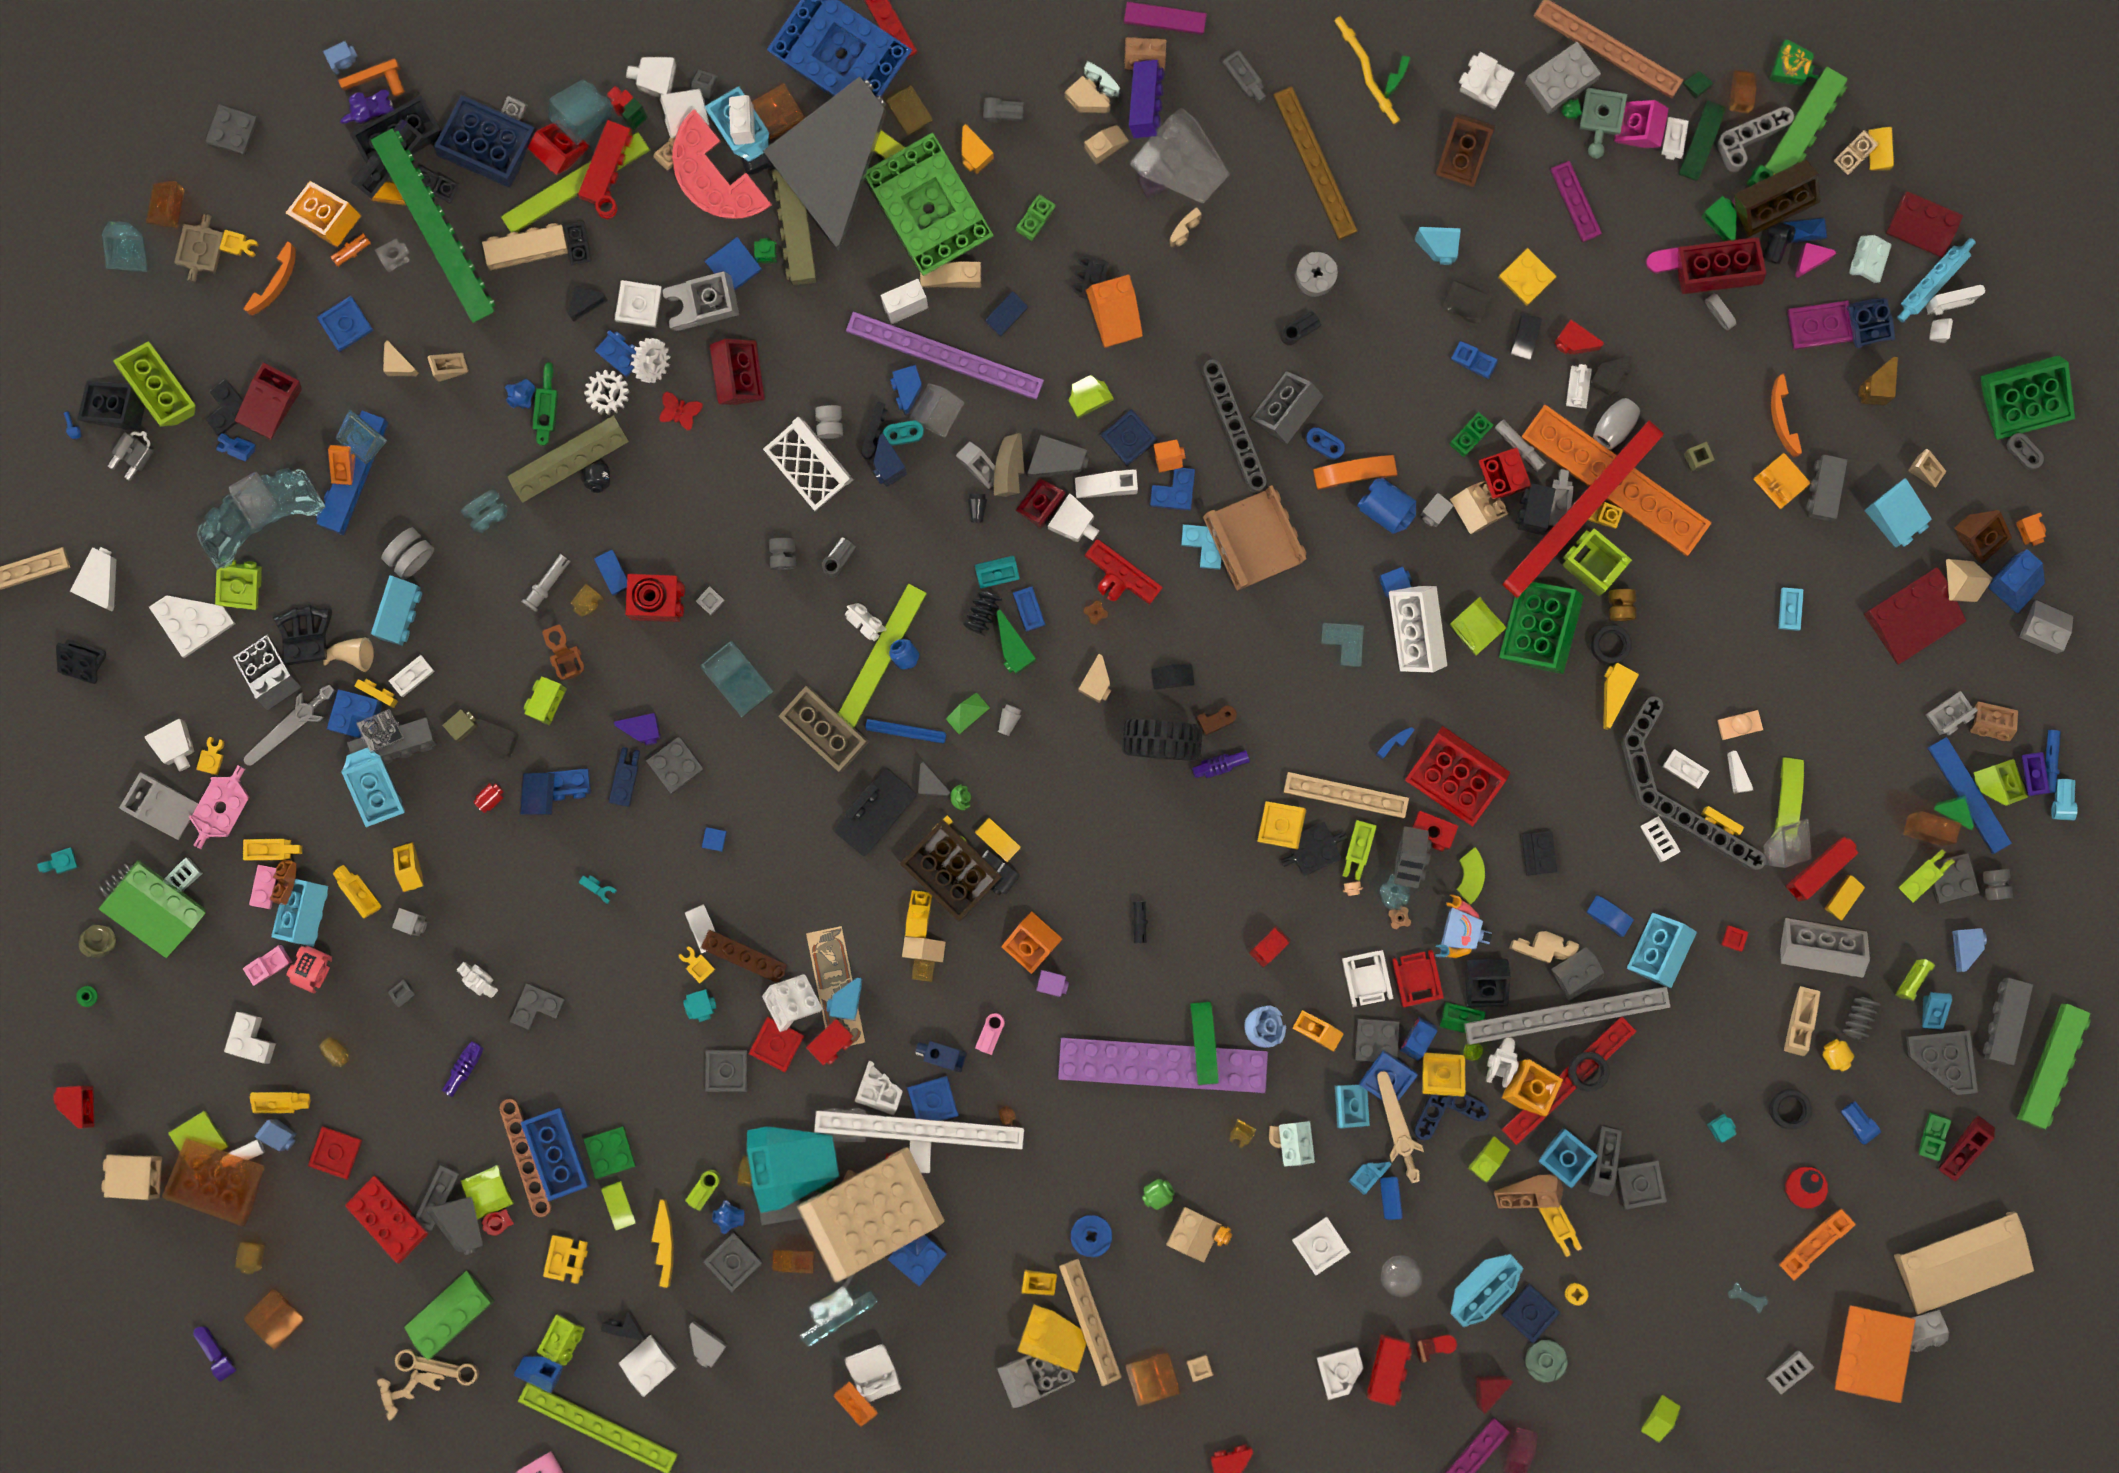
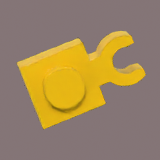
[219,230,259,257]
[196,737,224,775]
[679,946,716,984]

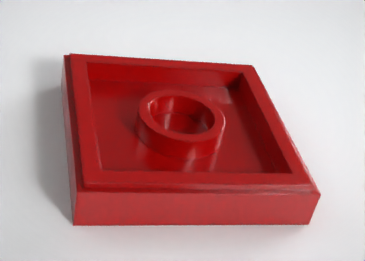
[749,1017,805,1073]
[308,1126,362,1180]

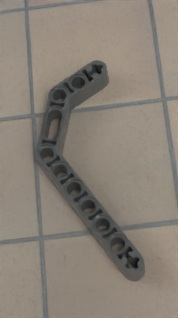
[1621,697,1766,871]

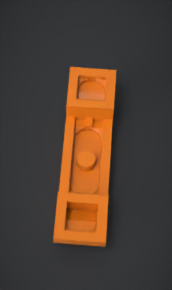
[244,241,296,316]
[1771,374,1802,457]
[1314,455,1397,490]
[1779,1209,1856,1280]

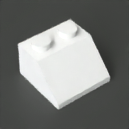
[619,1335,678,1397]

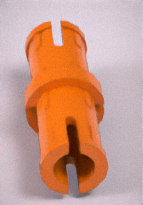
[330,233,371,267]

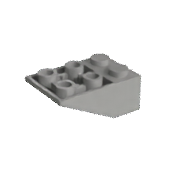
[119,772,198,840]
[997,1355,1075,1408]

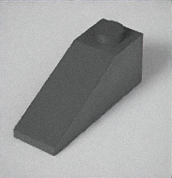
[1588,1126,1622,1197]

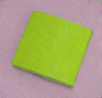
[168,1111,229,1168]

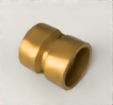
[1609,589,1637,621]

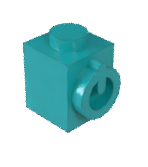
[683,989,717,1022]

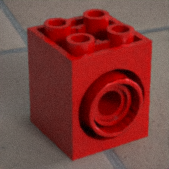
[626,574,685,622]

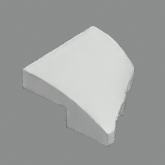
[855,1061,902,1115]

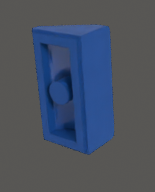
[1380,1177,1402,1220]

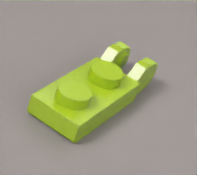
[1342,820,1376,881]
[1899,849,1955,903]

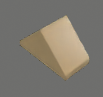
[383,340,419,376]
[428,353,468,382]
[1908,449,1946,488]
[902,937,946,962]

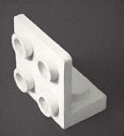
[762,974,822,1032]

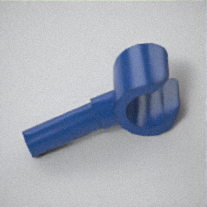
[64,412,81,439]

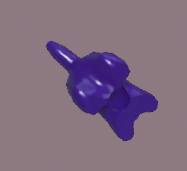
[341,90,394,124]

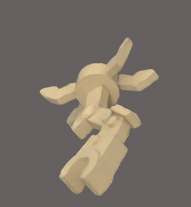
[377,1370,445,1420]

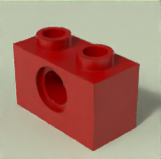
[1412,811,1458,852]

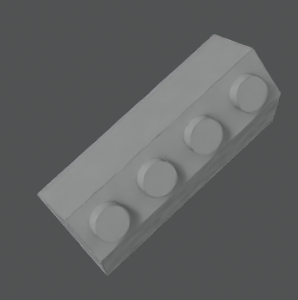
[1780,918,1870,977]

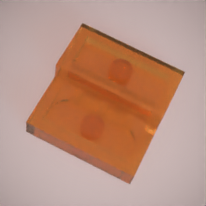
[752,83,805,140]
[243,1288,304,1350]
[1126,1353,1180,1406]

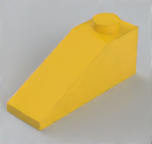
[1603,663,1639,730]

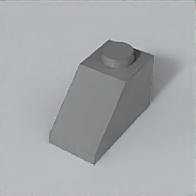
[956,442,995,489]
[689,1321,728,1368]

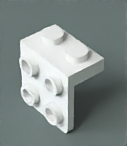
[845,1345,901,1402]

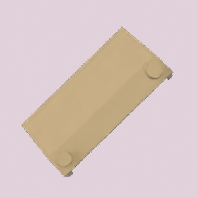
[1894,1212,2034,1315]

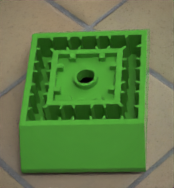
[865,133,994,276]

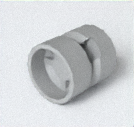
[815,405,843,439]

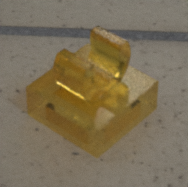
[912,959,935,982]
[1230,1119,1256,1148]

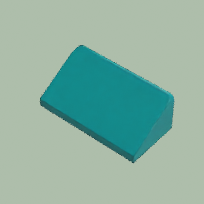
[975,556,1020,589]

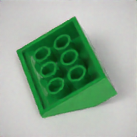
[1981,355,2075,440]
[1499,582,1584,674]

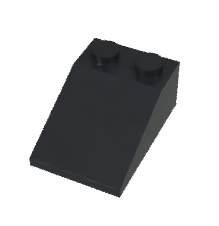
[78,381,145,430]

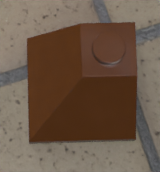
[1954,510,2012,564]

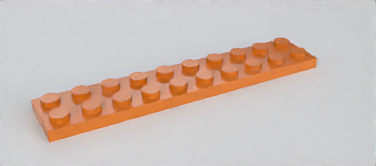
[1521,405,1711,557]

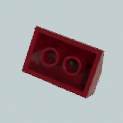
[1886,191,1963,258]
[710,339,765,405]

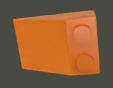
[1086,275,1143,348]

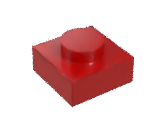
[1721,926,1748,952]

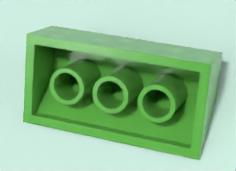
[404,1270,495,1360]

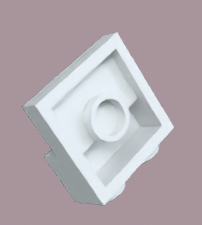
[1459,52,1514,110]

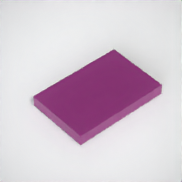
[1787,301,1853,350]

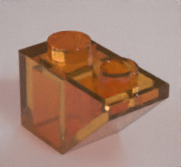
[772,1249,815,1273]

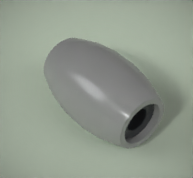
[1593,398,1640,450]

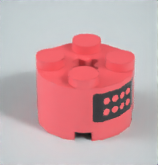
[287,946,332,993]

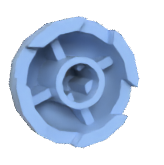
[1245,1005,1286,1048]

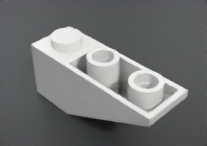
[1075,470,1138,498]

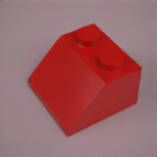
[528,119,589,175]
[53,1086,95,1128]

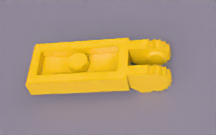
[1538,1205,1582,1257]

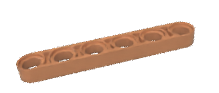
[500,1099,552,1217]

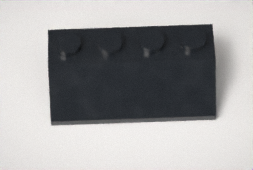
[350,95,442,163]

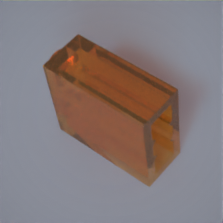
[1903,811,1962,846]

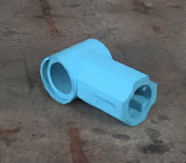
[2051,779,2077,821]

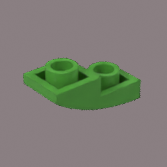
[1015,194,1056,241]

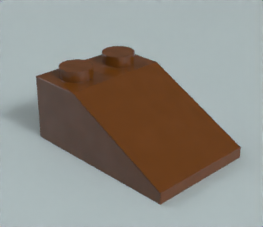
[1436,113,1495,187]

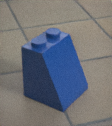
[1988,549,2045,613]

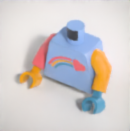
[1435,894,1492,958]

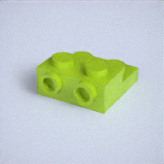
[215,559,262,610]

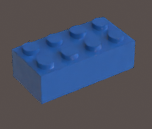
[520,1108,591,1201]

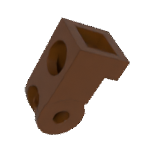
[1196,706,1237,737]

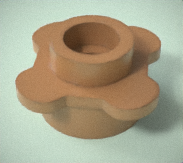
[1388,907,1411,929]

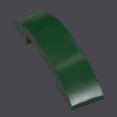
[1679,100,1726,181]

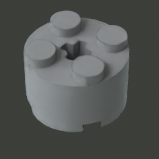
[1295,252,1338,297]

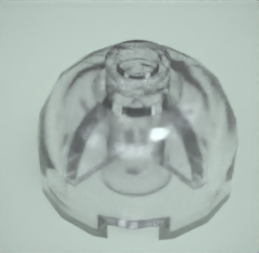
[1380,1255,1423,1297]

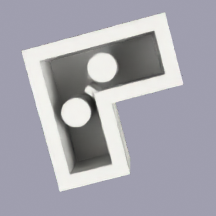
[224,1012,276,1063]

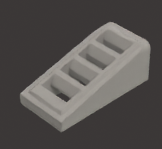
[1766,1351,1814,1394]

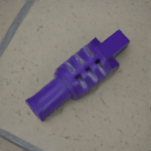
[1192,750,1250,779]
[442,1041,484,1097]

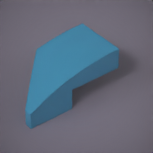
[1349,1162,1391,1195]

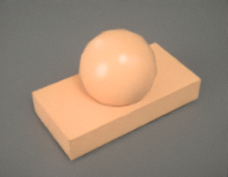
[1717,710,1763,740]

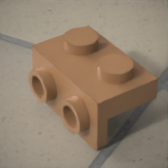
[1125,38,1166,70]

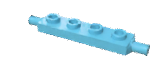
[1897,238,1976,323]

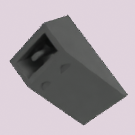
[233,635,301,710]

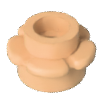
[1343,881,1363,896]

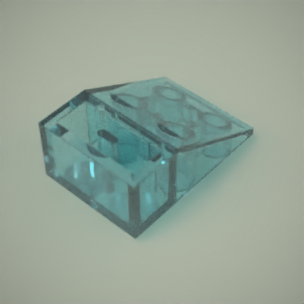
[700,640,773,717]

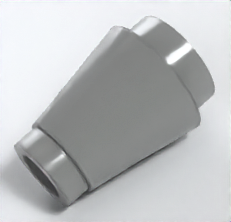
[998,704,1022,736]

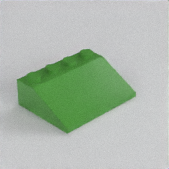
[98,860,206,958]

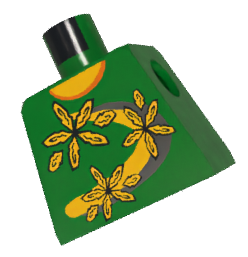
[1770,39,1822,86]

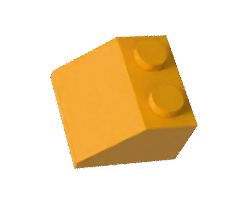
[1502,1059,1563,1116]

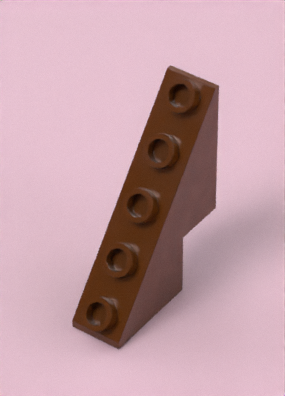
[700,929,787,983]

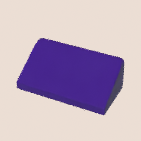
[2021,752,2050,796]

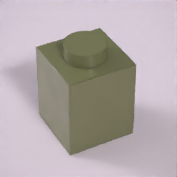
[1684,442,1715,472]
[442,709,478,743]

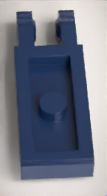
[609,747,640,807]

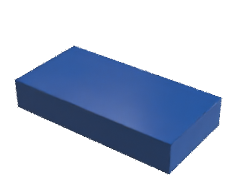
[594,550,627,595]
[1013,586,1045,632]

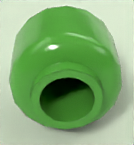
[1142,1179,1175,1210]

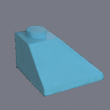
[1415,227,1460,265]

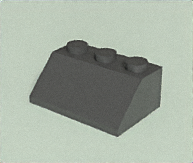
[1250,371,1324,444]

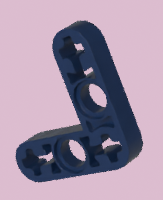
[1414,1094,1489,1140]

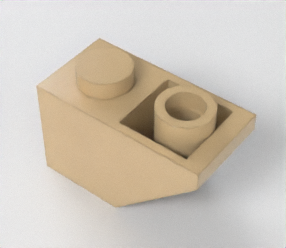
[1065,76,1110,113]

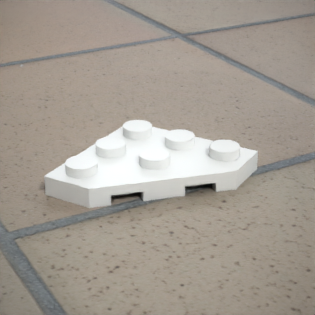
[149,596,236,658]

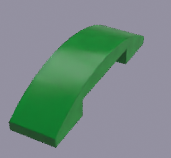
[1190,1002,1219,1085]

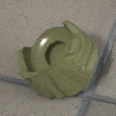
[79,925,116,958]

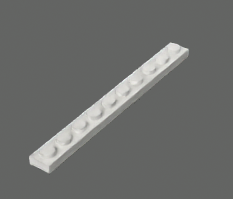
[814,1111,1024,1149]

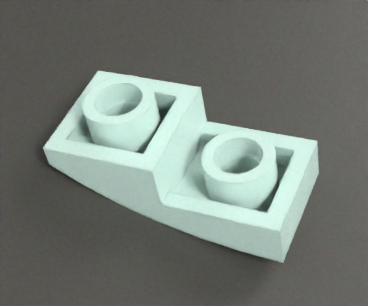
[1084,61,1120,97]

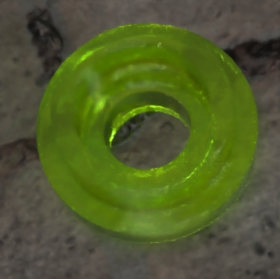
[1464,1043,1483,1061]

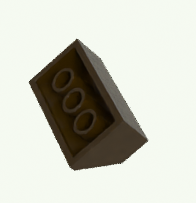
[1734,160,1820,237]

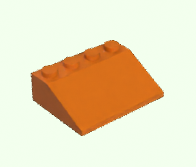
[1835,1306,1916,1403]

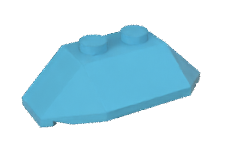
[1451,1254,1523,1327]

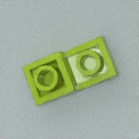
[601,1181,636,1230]

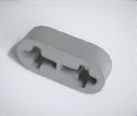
[1705,293,1737,331]

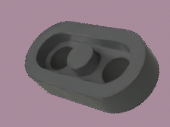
[2007,433,2044,470]

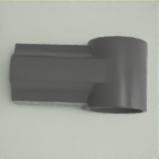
[983,98,1023,122]
[822,537,857,578]

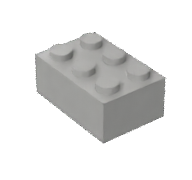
[1525,42,1601,115]

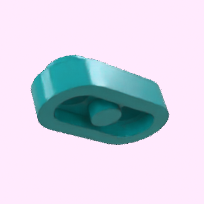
[883,421,924,446]

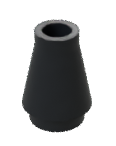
[967,494,988,523]

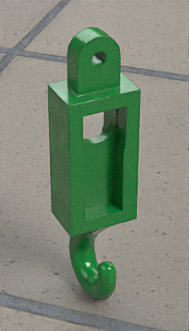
[532,362,558,446]

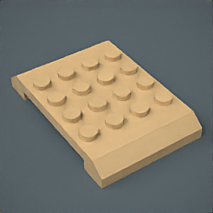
[797,1147,945,1282]

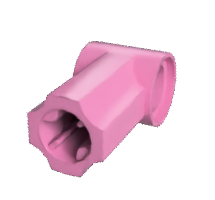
[975,1013,1005,1055]

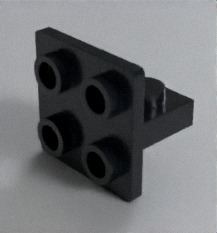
[56,639,106,684]

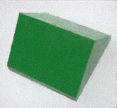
[1934,795,1974,830]

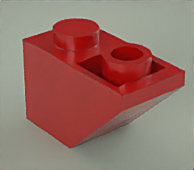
[1210,1445,1253,1473]

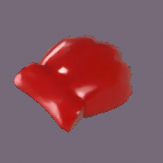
[482,1209,514,1236]

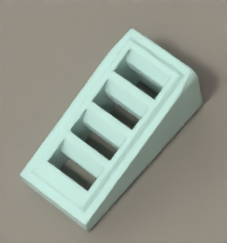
[165,857,203,892]

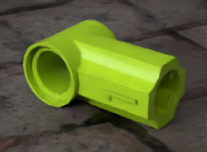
[685,1169,721,1211]

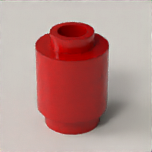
[473,783,504,813]

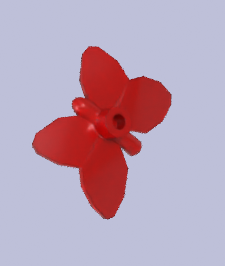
[659,392,703,430]

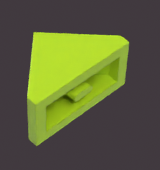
[1641,1395,1681,1442]

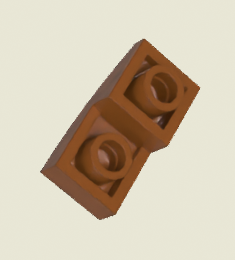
[269,860,296,905]

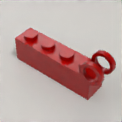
[578,120,634,219]

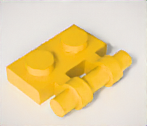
[543,1235,588,1284]

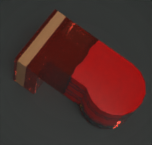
[1415,1334,1457,1363]

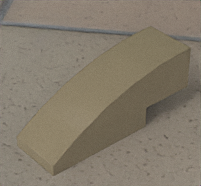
[994,433,1024,497]

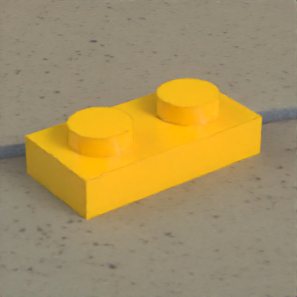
[355,679,398,708]
[1701,806,1744,836]

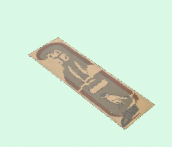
[806,926,865,1046]

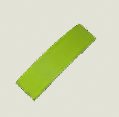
[1774,757,1804,841]

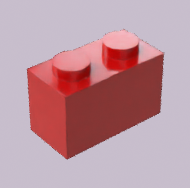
[806,1018,854,1066]

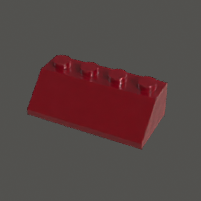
[1678,237,1766,294]

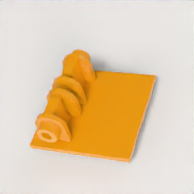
[1753,453,1811,509]

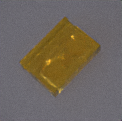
[886,85,932,136]

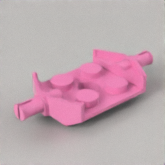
[189,765,249,849]

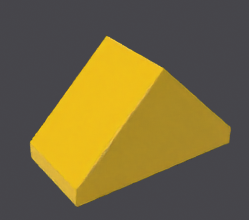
[1022,1270,1057,1295]

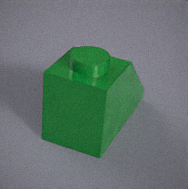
[1701,196,1736,241]

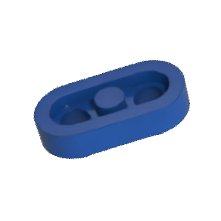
[1306,428,1345,459]

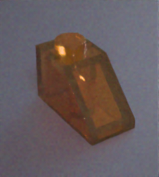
[1729,70,1756,113]

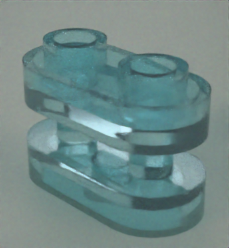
[461,489,508,533]

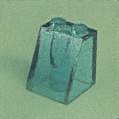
[548,79,612,144]

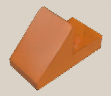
[328,445,355,485]

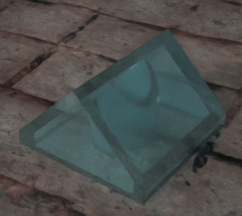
[335,410,387,464]

